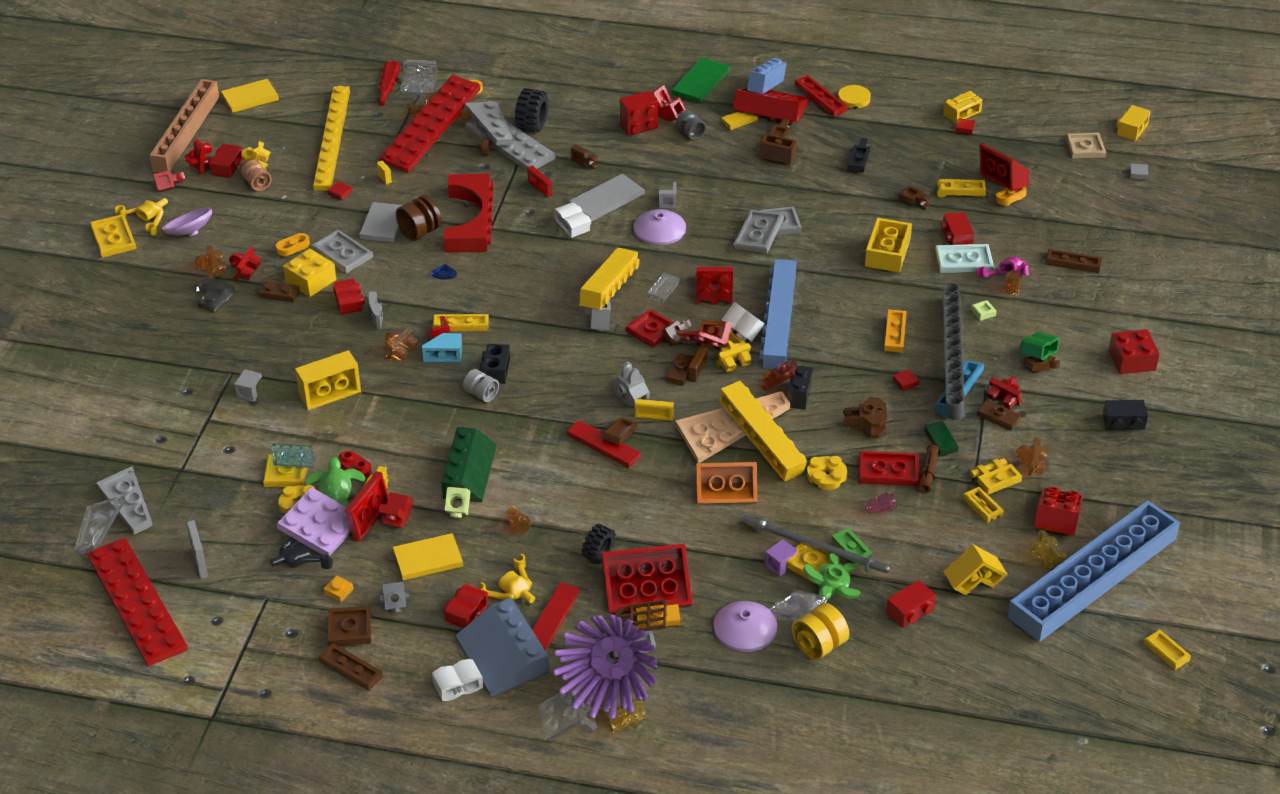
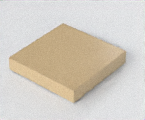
[1065,133,1106,159]

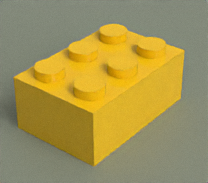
[865,218,912,273]
[295,350,361,410]

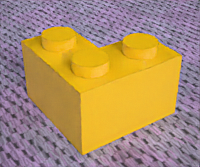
[943,544,1008,595]

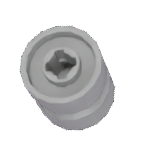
[463,369,499,402]

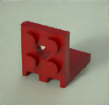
[696,267,733,305]

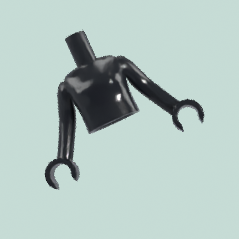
[270,537,333,569]

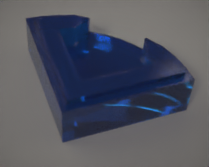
[432,264,457,280]

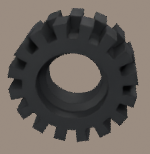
[582,523,616,564]

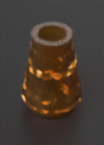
[506,507,530,534]

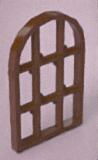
[615,599,667,633]

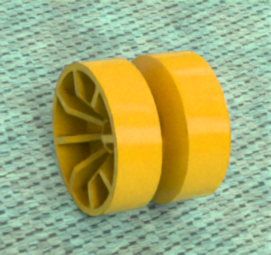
[792,603,849,660]

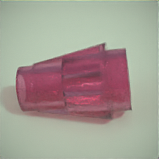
[866,492,897,514]

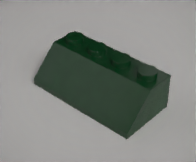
[441,427,497,503]

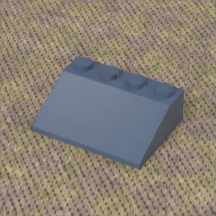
[455,597,550,697]

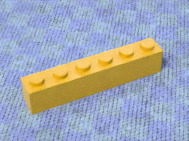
[579,248,639,310]
[719,381,807,482]

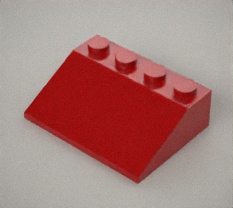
[733,86,810,124]
[601,544,693,614]

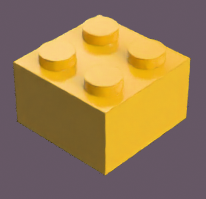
[283,248,336,297]

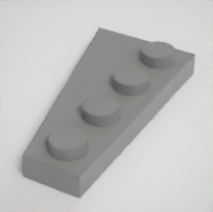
[464,101,513,145]
[96,466,153,535]

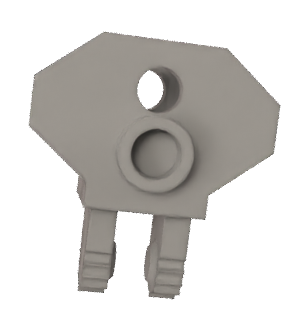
[611,361,650,406]

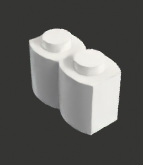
[554,202,591,238]
[721,302,764,342]
[432,659,483,701]

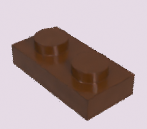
[259,281,300,303]

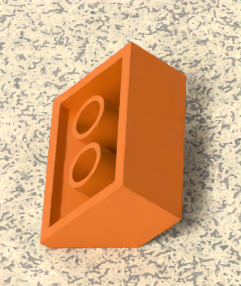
[695,462,758,503]

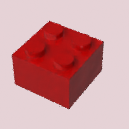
[620,91,658,136]
[1108,329,1160,374]

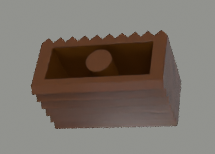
[759,133,797,165]

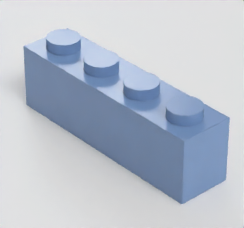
[747,58,786,94]

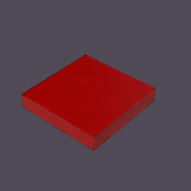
[626,309,672,348]

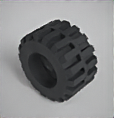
[515,88,549,132]

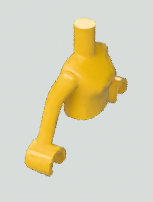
[115,198,168,236]
[479,554,535,604]

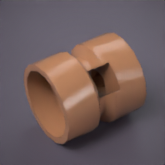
[241,160,272,191]

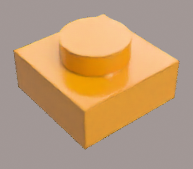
[324,575,354,602]

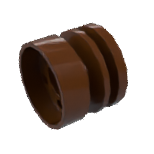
[395,195,442,241]

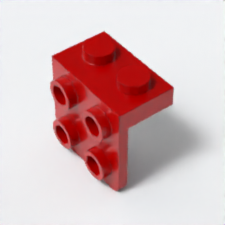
[676,320,732,347]

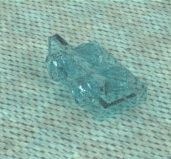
[271,443,316,468]

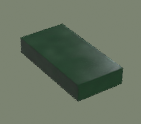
[924,421,959,456]

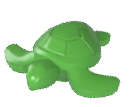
[305,456,365,507]
[803,553,861,602]

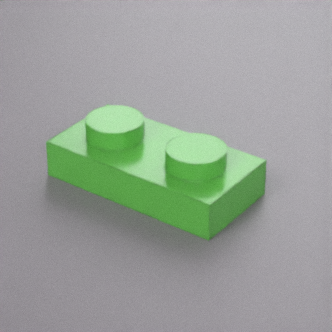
[831,528,872,566]

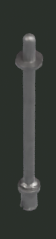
[739,512,890,573]

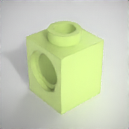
[445,487,471,518]

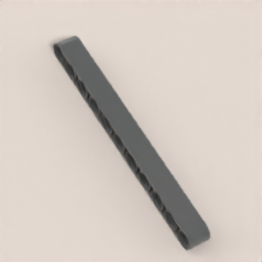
[943,283,965,420]

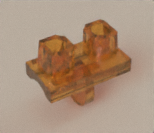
[195,245,226,279]
[385,327,418,361]
[1016,437,1048,476]

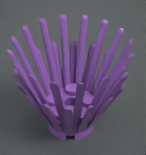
[554,614,657,719]

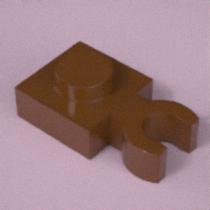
[571,145,598,169]
[1023,356,1060,373]

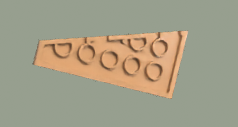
[676,391,790,463]

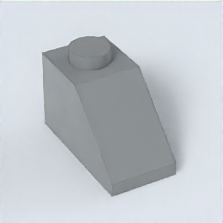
[591,299,611,331]

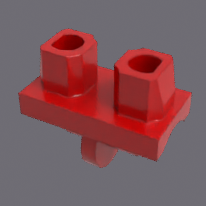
[184,139,212,175]
[229,247,262,281]
[986,376,1023,409]

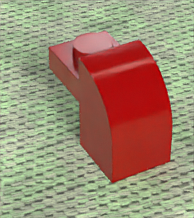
[652,85,686,121]
[378,492,414,528]

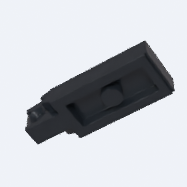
[847,138,871,173]

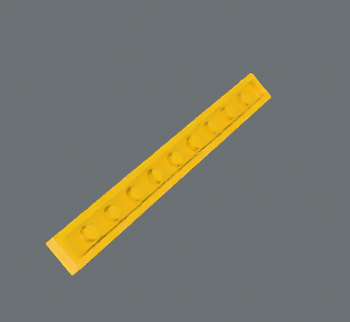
[313,86,350,191]

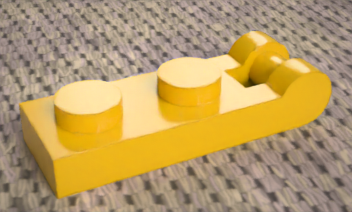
[936,179,986,198]

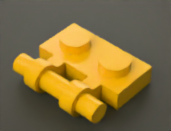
[969,458,1022,495]

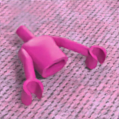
[976,257,1029,278]

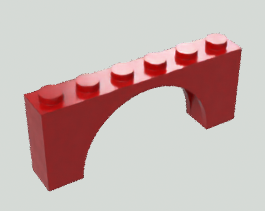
[444,173,494,253]

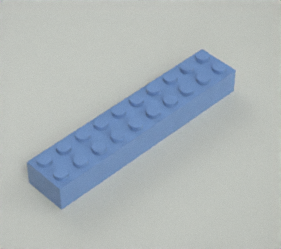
[1008,500,1180,642]

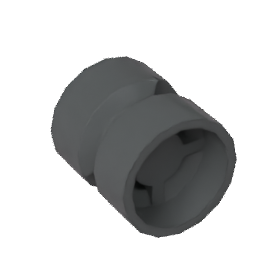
[675,110,706,140]

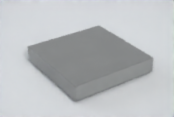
[760,206,802,235]
[187,520,208,579]

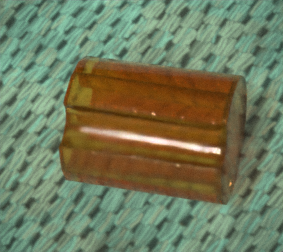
[1005,271,1022,295]

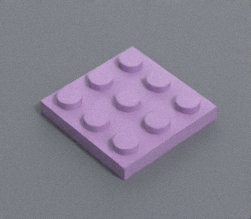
[277,487,351,556]

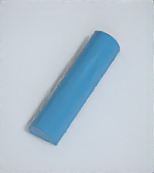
[935,360,984,418]

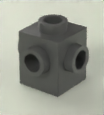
[379,581,410,613]

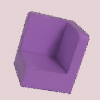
[765,539,797,577]

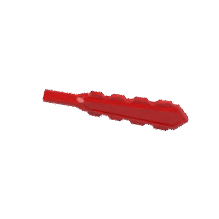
[378,60,401,106]

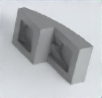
[369,291,383,330]

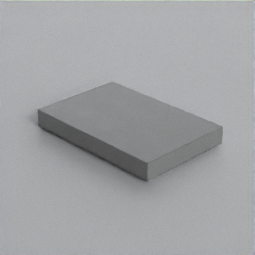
[359,202,402,243]
[733,210,784,253]
[311,230,373,273]

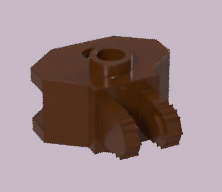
[843,397,887,438]

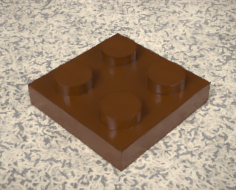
[327,606,371,647]

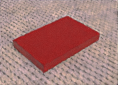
[859,451,919,486]
[344,471,389,542]

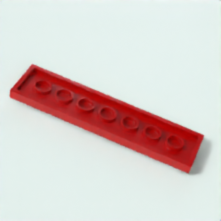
[380,74,481,173]
[86,537,188,667]

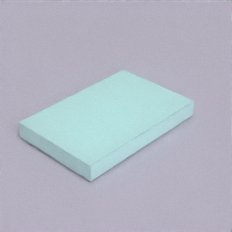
[935,244,994,273]

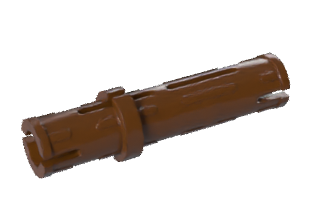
[918,445,939,493]

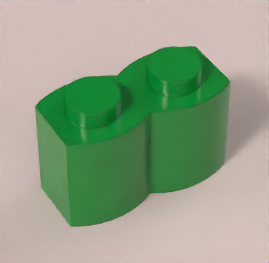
[1020,331,1060,360]

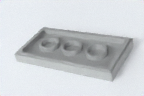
[569,174,645,222]

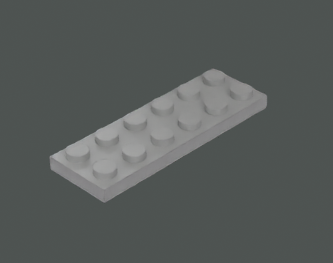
[465,119,555,171]

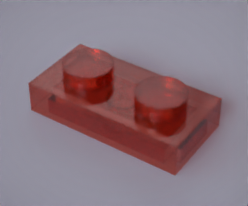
[761,359,797,391]

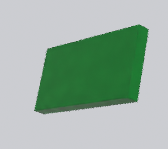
[672,57,730,103]

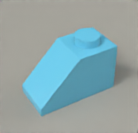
[422,333,462,362]

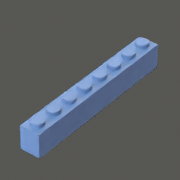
[759,259,797,370]

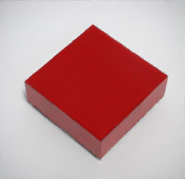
[956,118,975,135]
[328,181,352,200]
[892,369,919,391]

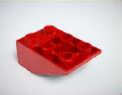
[1034,486,1084,536]

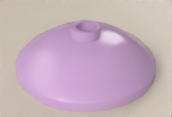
[162,207,213,236]
[633,209,686,245]
[713,601,777,652]

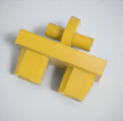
[241,141,271,170]
[716,340,752,372]

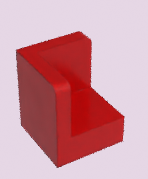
[427,316,450,341]

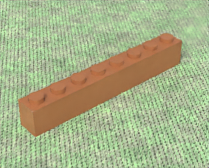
[150,79,219,173]

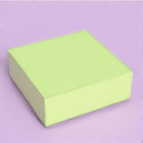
[971,300,997,321]

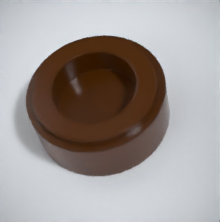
[481,139,491,156]

